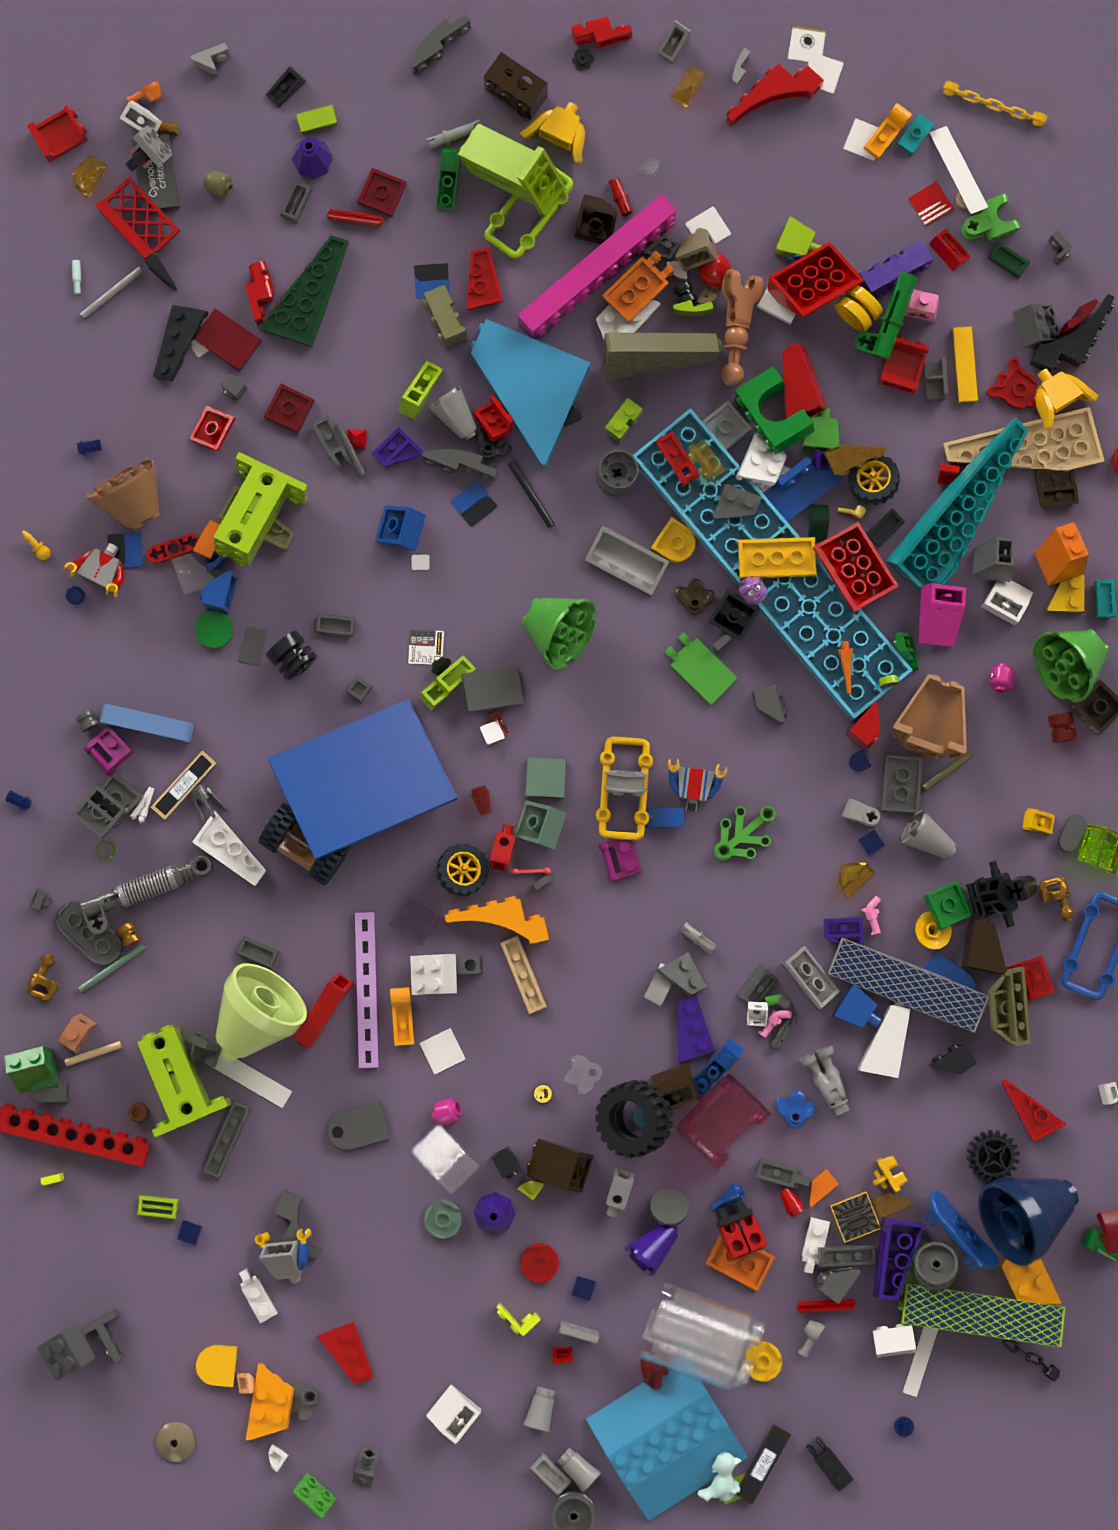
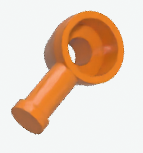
[126,82,162,103]

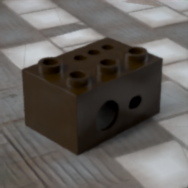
[484,52,548,120]

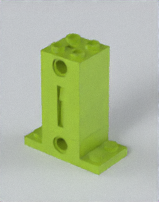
[458,123,566,217]
[213,452,308,567]
[137,1024,232,1137]

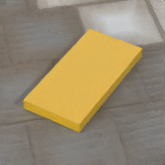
[738,537,817,579]

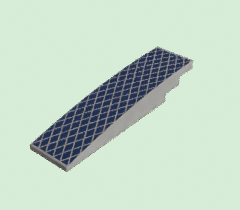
[828,938,989,1033]

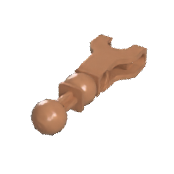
[720,269,763,387]

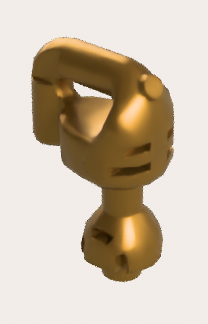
[1039,877,1075,921]
[26,953,59,1001]

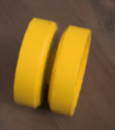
[834,285,883,332]

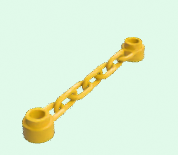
[943,81,1048,127]

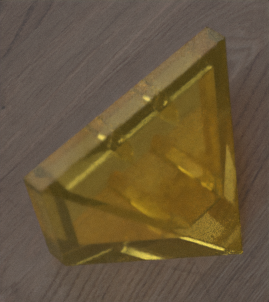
[671,66,707,107]
[73,155,107,198]
[838,861,875,899]

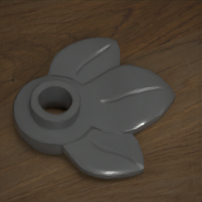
[289,1382,321,1421]

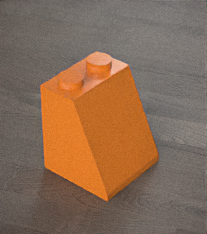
[1034,522,1089,586]

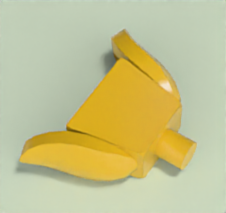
[520,102,585,164]
[1035,368,1099,430]

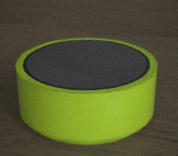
[879,675,899,688]

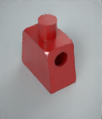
[489,824,515,872]

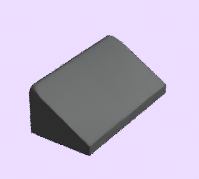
[736,965,778,1004]

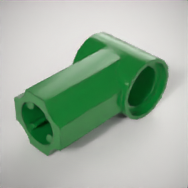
[1081,1227,1118,1262]

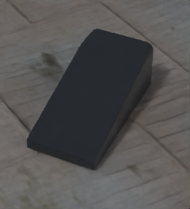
[266,66,306,108]
[145,252,177,291]

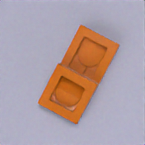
[193,520,220,560]

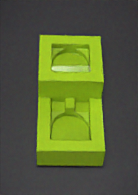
[672,300,714,317]

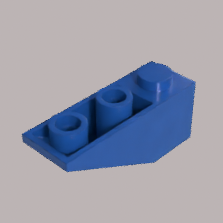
[694,1037,745,1097]

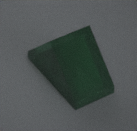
[808,504,830,543]

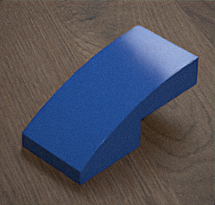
[645,808,684,828]

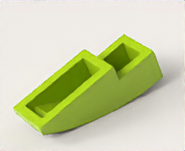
[418,655,476,711]

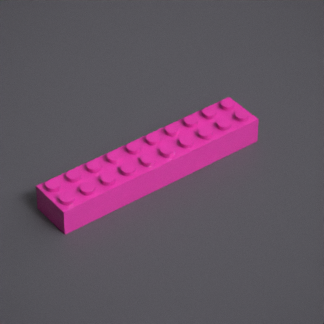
[518,194,677,340]

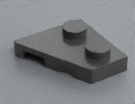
[713,484,761,520]
[656,953,706,996]

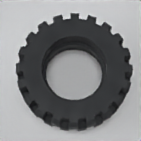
[595,1080,673,1158]

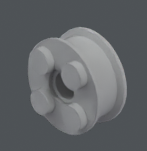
[604,770,647,796]

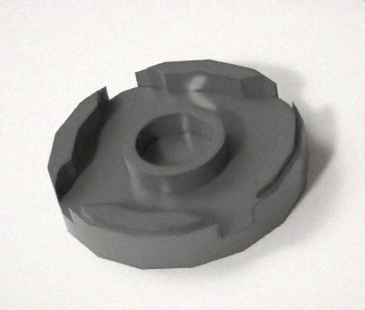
[650,1189,689,1227]

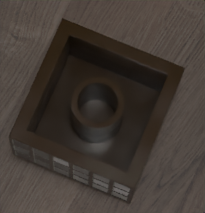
[1069,679,1118,735]

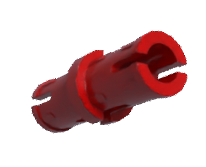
[608,177,633,217]

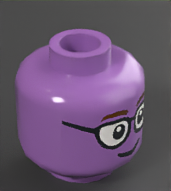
[739,576,767,605]

